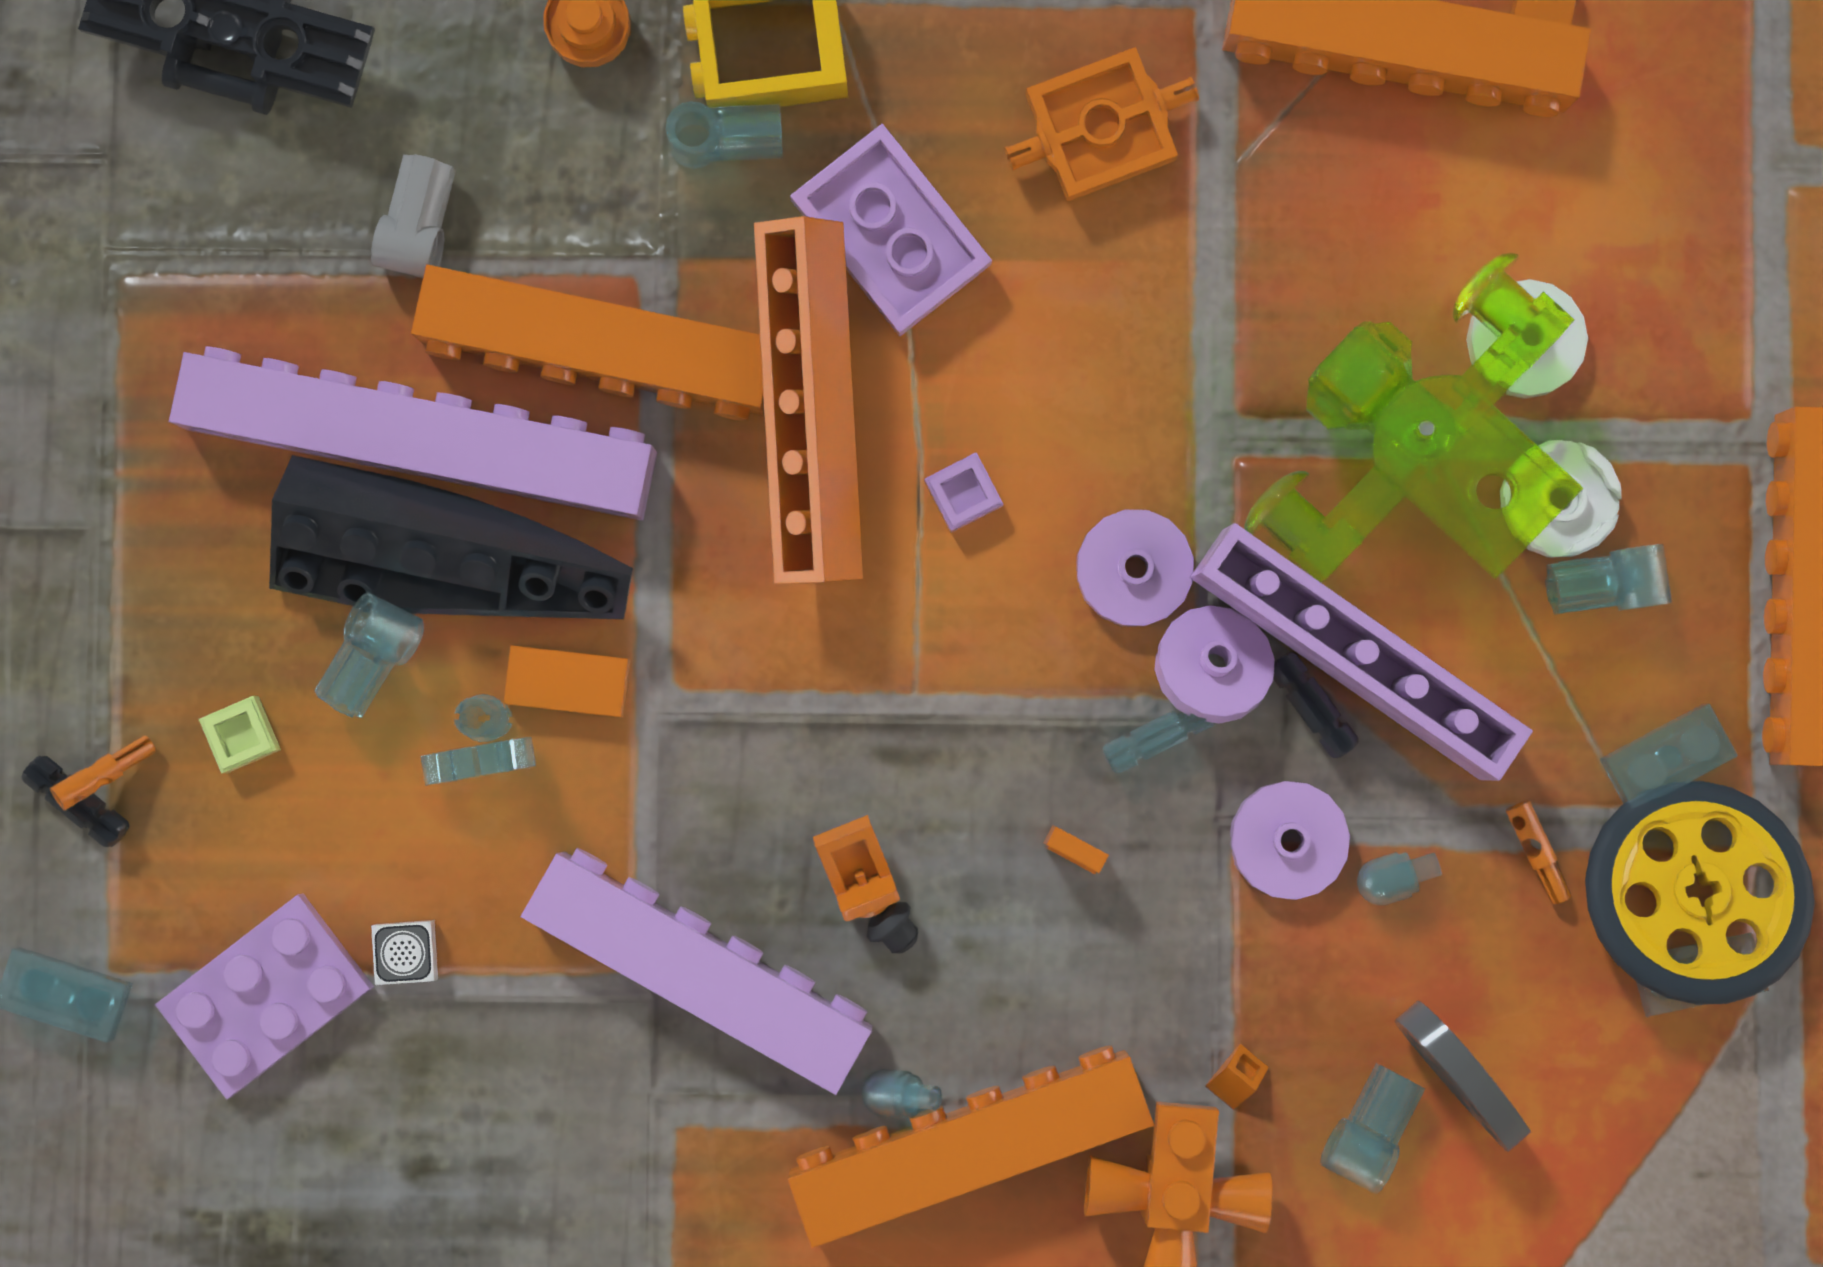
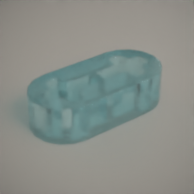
[420,737,536,786]

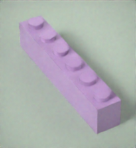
[1190,523,1533,781]
[521,848,872,1095]

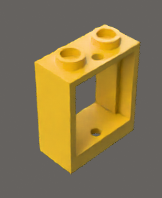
[683,0,848,116]

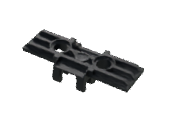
[78,0,375,115]

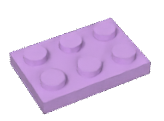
[790,123,992,336]
[155,893,374,1100]

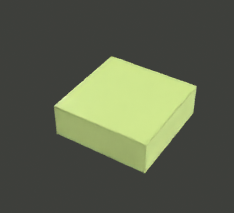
[199,696,281,773]

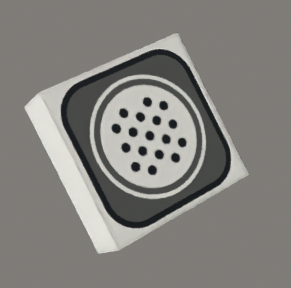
[371,920,438,985]

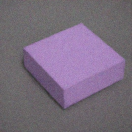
[924,452,1003,533]

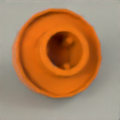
[543,0,631,67]

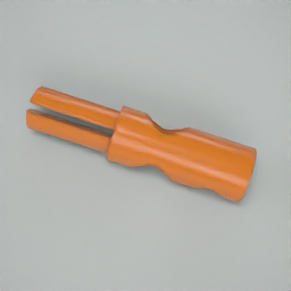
[50,735,156,811]
[1505,800,1571,904]

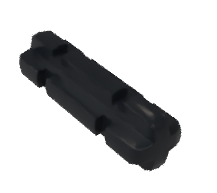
[1273,652,1359,758]
[21,756,130,847]

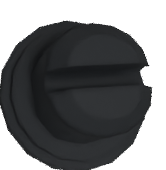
[867,902,918,954]

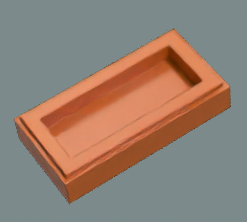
[503,645,630,718]

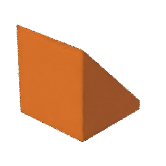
[1205,1044,1269,1110]

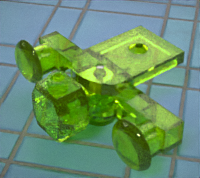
[1244,253,1584,583]

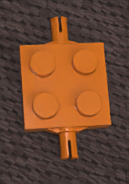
[1004,47,1199,202]

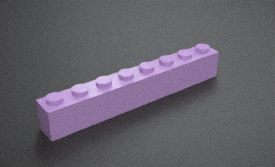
[169,346,657,521]

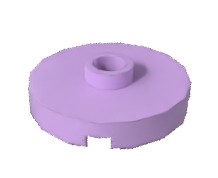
[1076,509,1194,626]
[1155,605,1275,724]
[1230,781,1350,900]

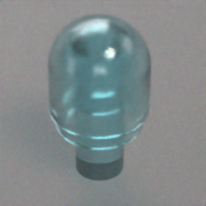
[1357,852,1442,906]
[862,1069,942,1119]

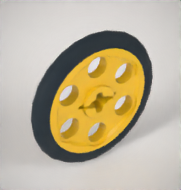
[1585,781,1815,1005]

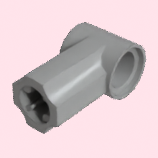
[371,154,456,278]

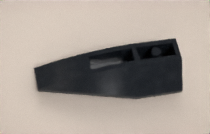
[269,455,633,620]

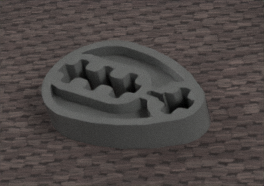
[1395,1001,1531,1152]

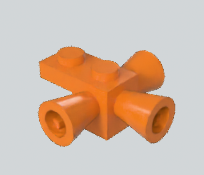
[1084,1101,1273,1267]

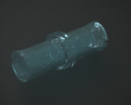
[454,694,512,742]

